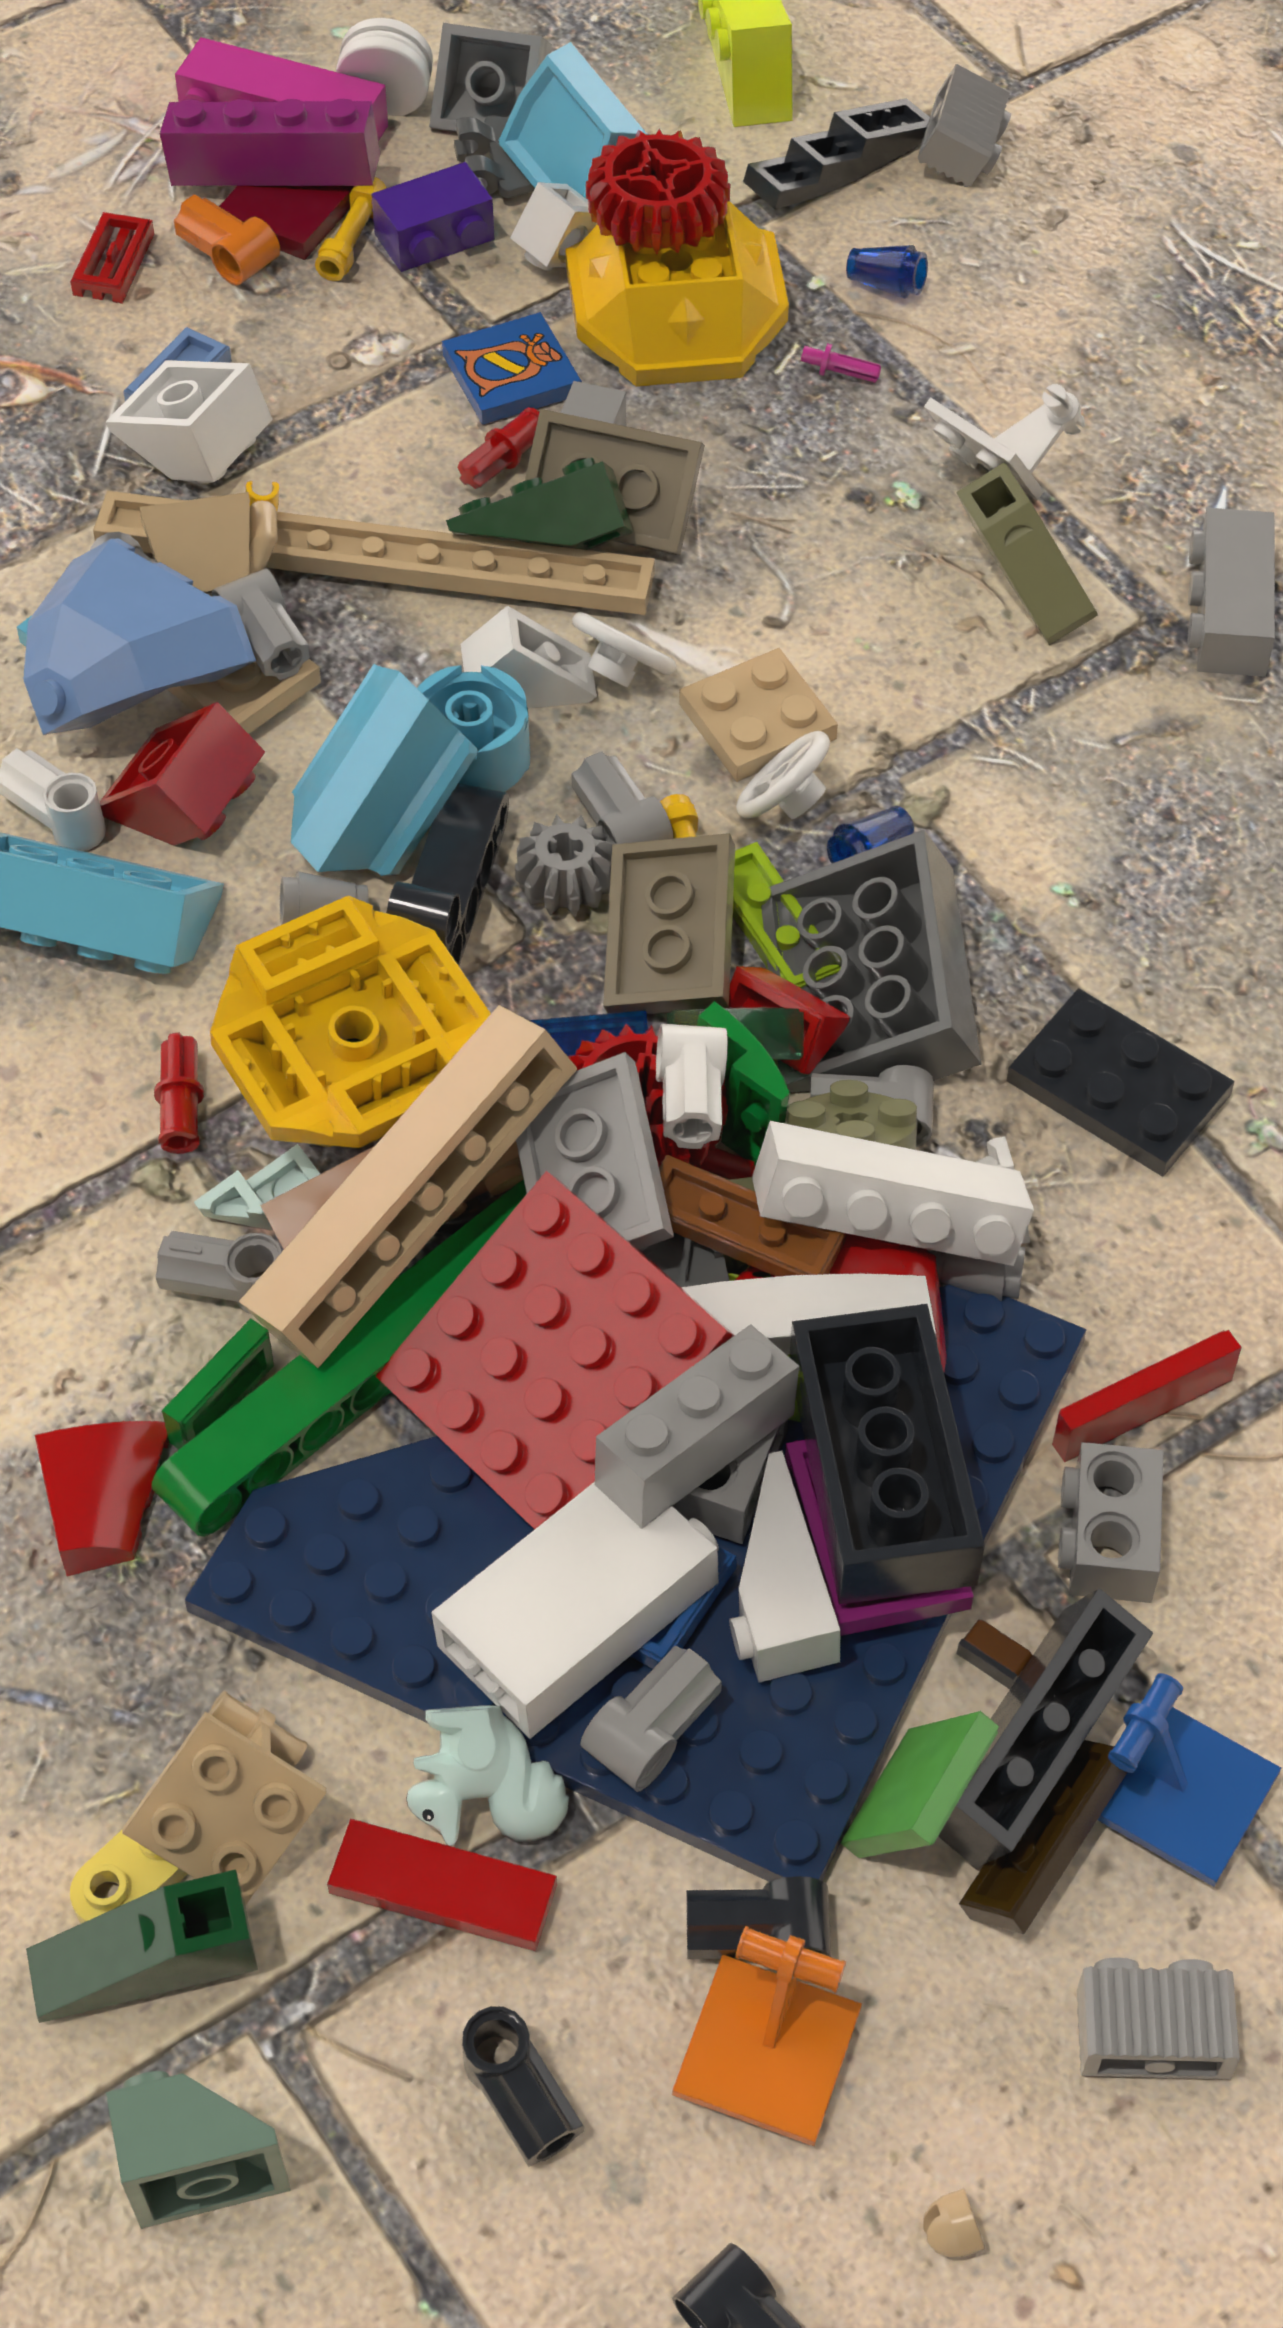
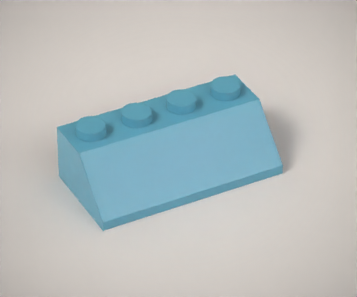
[0,832,224,974]

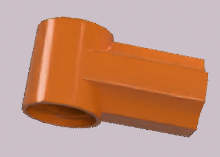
[174,194,280,285]

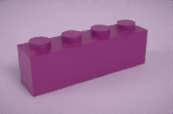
[159,99,380,186]

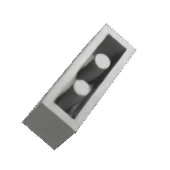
[1187,507,1275,677]
[595,1324,799,1529]

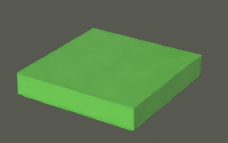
[841,1711,999,1858]

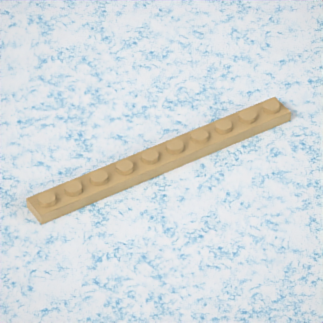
[93,491,655,615]

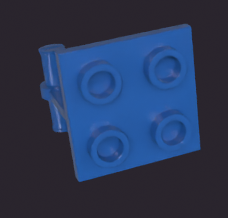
[1098,1673,1282,1887]

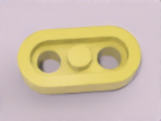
[70,1830,188,1924]

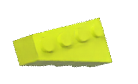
[698,0,793,127]

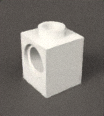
[510,182,597,271]

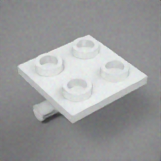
[924,384,1085,500]

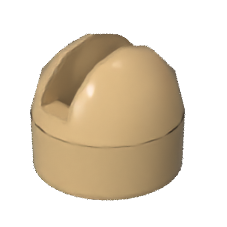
[923,2188,985,2257]

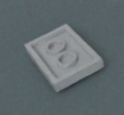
[516,1052,674,1250]

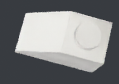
[461,606,597,708]

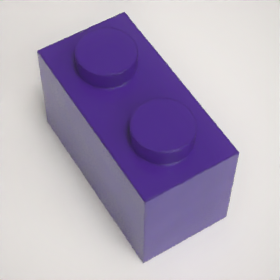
[371,162,495,272]

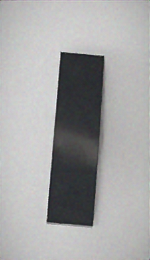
[743,98,930,209]

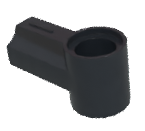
[686,1876,831,1959]
[462,2006,584,2167]
[672,2243,802,2328]

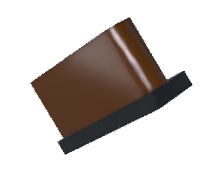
[956,1619,1033,1689]

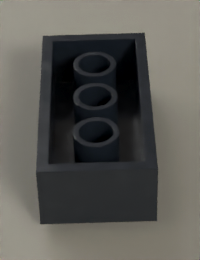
[789,1304,985,1605]

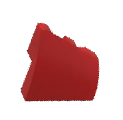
[34,1421,169,1576]

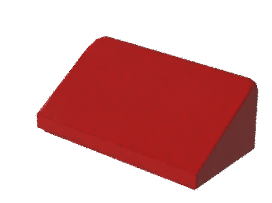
[724,966,851,1074]

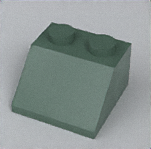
[106,2071,291,2229]

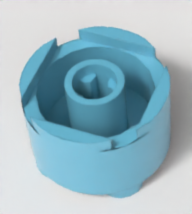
[417,665,530,792]

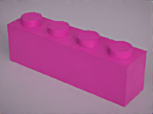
[175,37,388,141]

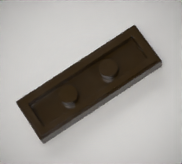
[959,1740,1127,1934]

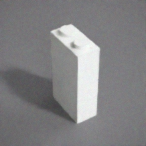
[431,1482,718,1739]

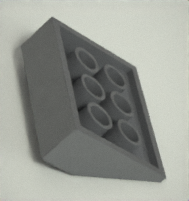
[761,830,982,1093]

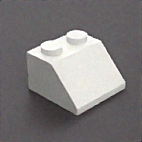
[106,360,273,484]

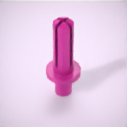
[800,343,881,383]

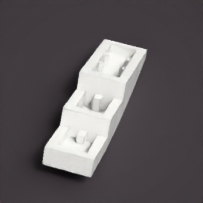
[681,1273,937,1355]

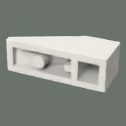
[729,1450,840,1682]

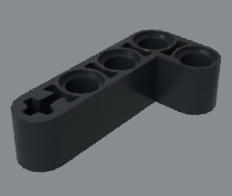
[386,783,509,966]

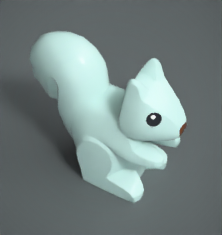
[406,1705,569,1846]

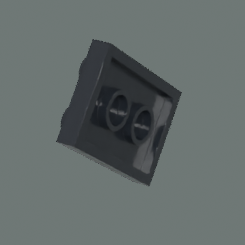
[1006,988,1235,1177]

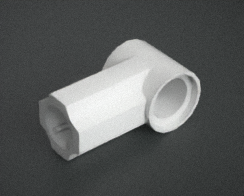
[0,748,106,851]
[656,1024,727,1149]

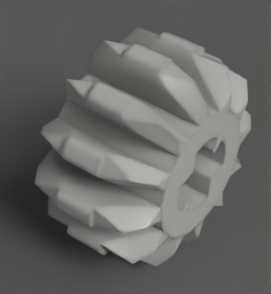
[515,814,613,917]

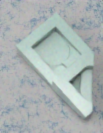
[194,1144,320,1230]

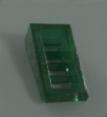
[667,1007,804,1060]

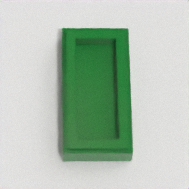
[162,1318,274,1449]

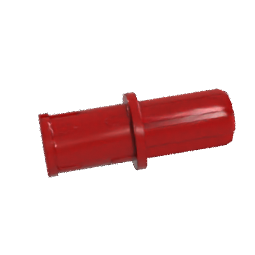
[457,407,540,489]
[154,1032,204,1154]

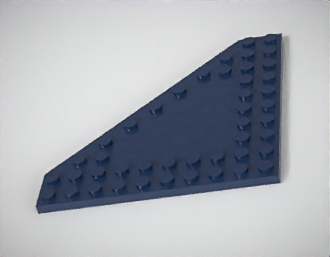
[185,1285,1087,1882]

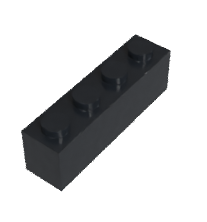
[938,1588,1153,1868]

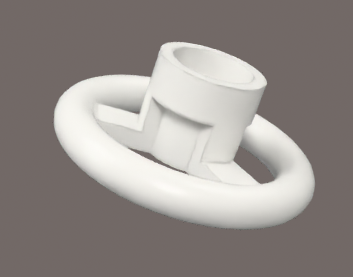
[572,612,677,688]
[736,731,830,819]

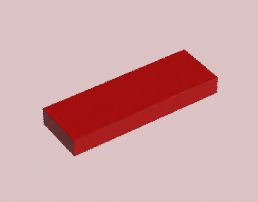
[1052,1330,1242,1463]
[327,1818,557,1952]

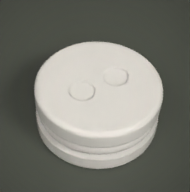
[336,18,433,116]

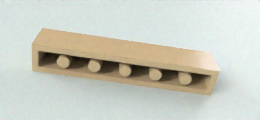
[239,1005,577,1368]

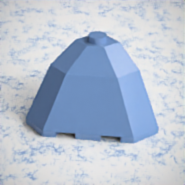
[23,538,256,735]

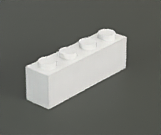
[752,1121,1034,1266]

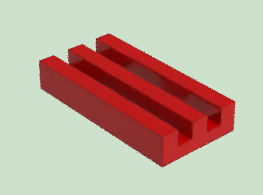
[70,212,154,304]

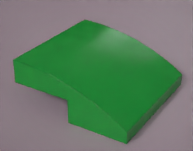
[697,1001,790,1166]

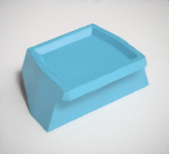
[499,42,647,200]
[291,664,477,876]

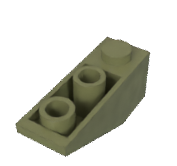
[956,462,1098,645]

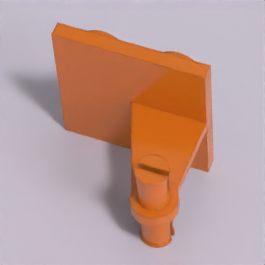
[672,1926,862,2146]

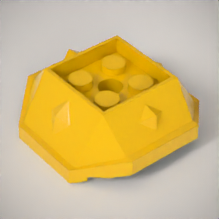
[565,201,789,387]
[210,895,491,1148]

